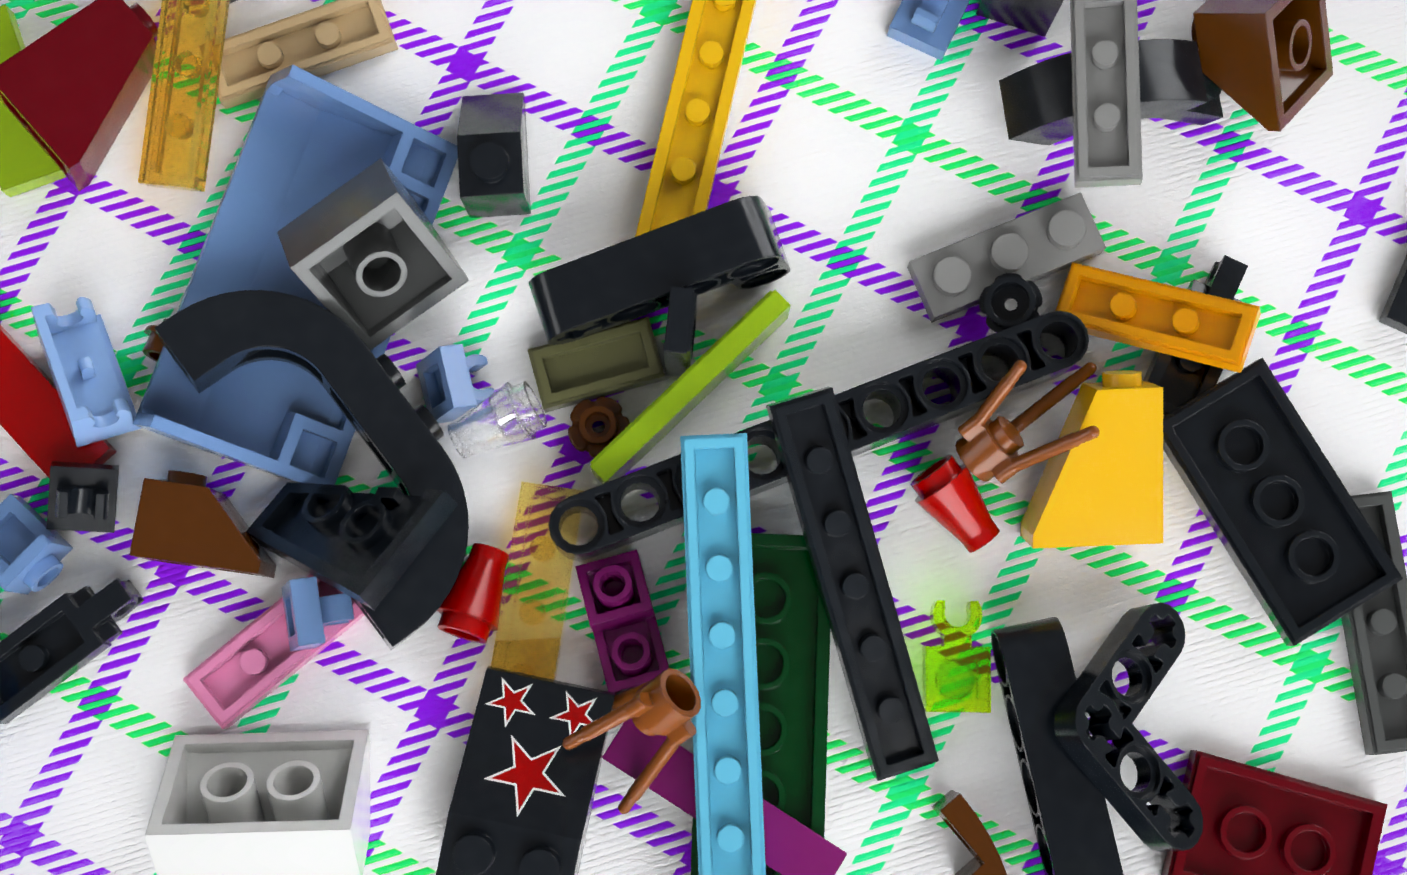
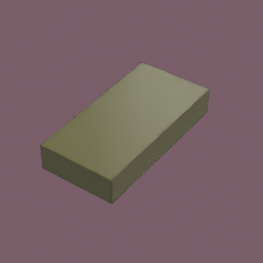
[527,316,666,413]

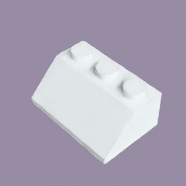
[145,730,371,875]

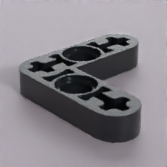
[1053,602,1203,851]

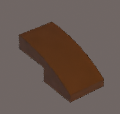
[931,790,1007,875]

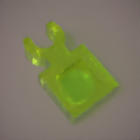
[922,600,991,713]

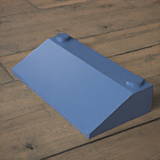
[133,65,458,485]

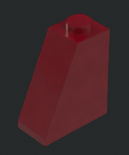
[0,0,161,191]

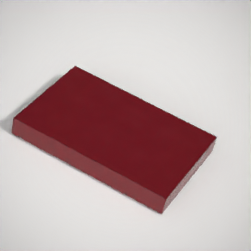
[1161,750,1388,875]

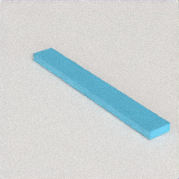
[680,433,766,875]

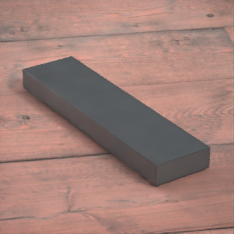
[1341,491,1407,755]

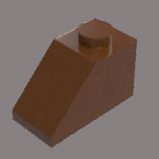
[129,470,276,578]

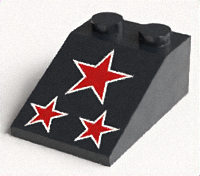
[436,666,616,875]

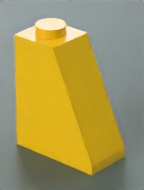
[1020,370,1164,549]

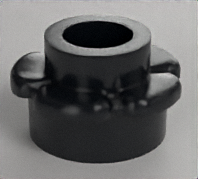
[979,273,1043,333]

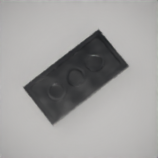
[1163,357,1403,646]

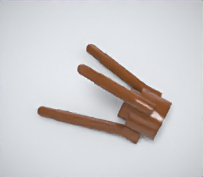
[955,360,1100,484]
[562,668,701,814]

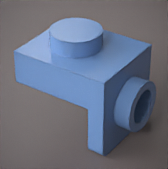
[0,494,73,595]

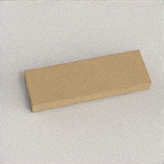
[201,0,399,109]

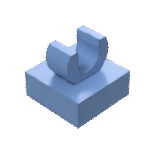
[887,0,970,61]
[416,344,495,424]
[281,576,354,652]

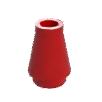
[910,455,1000,553]
[437,543,510,644]

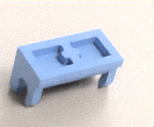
[31,297,141,448]

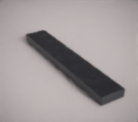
[766,386,939,781]

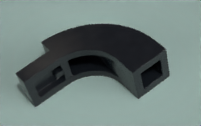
[999,39,1223,146]

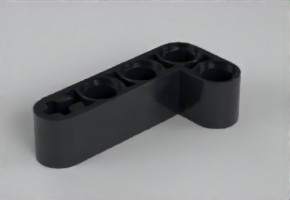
[528,196,790,345]

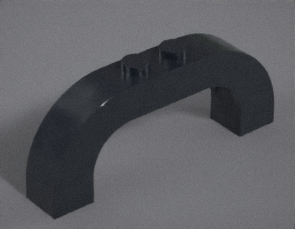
[155,290,469,650]

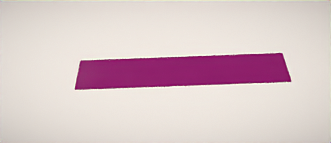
[602,719,847,875]

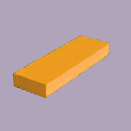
[1055,262,1261,373]

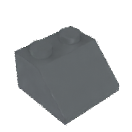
[277,158,469,350]

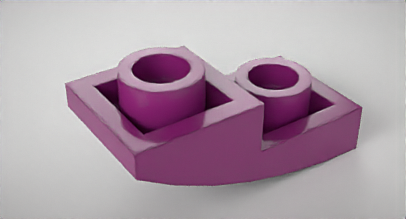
[575,549,669,695]

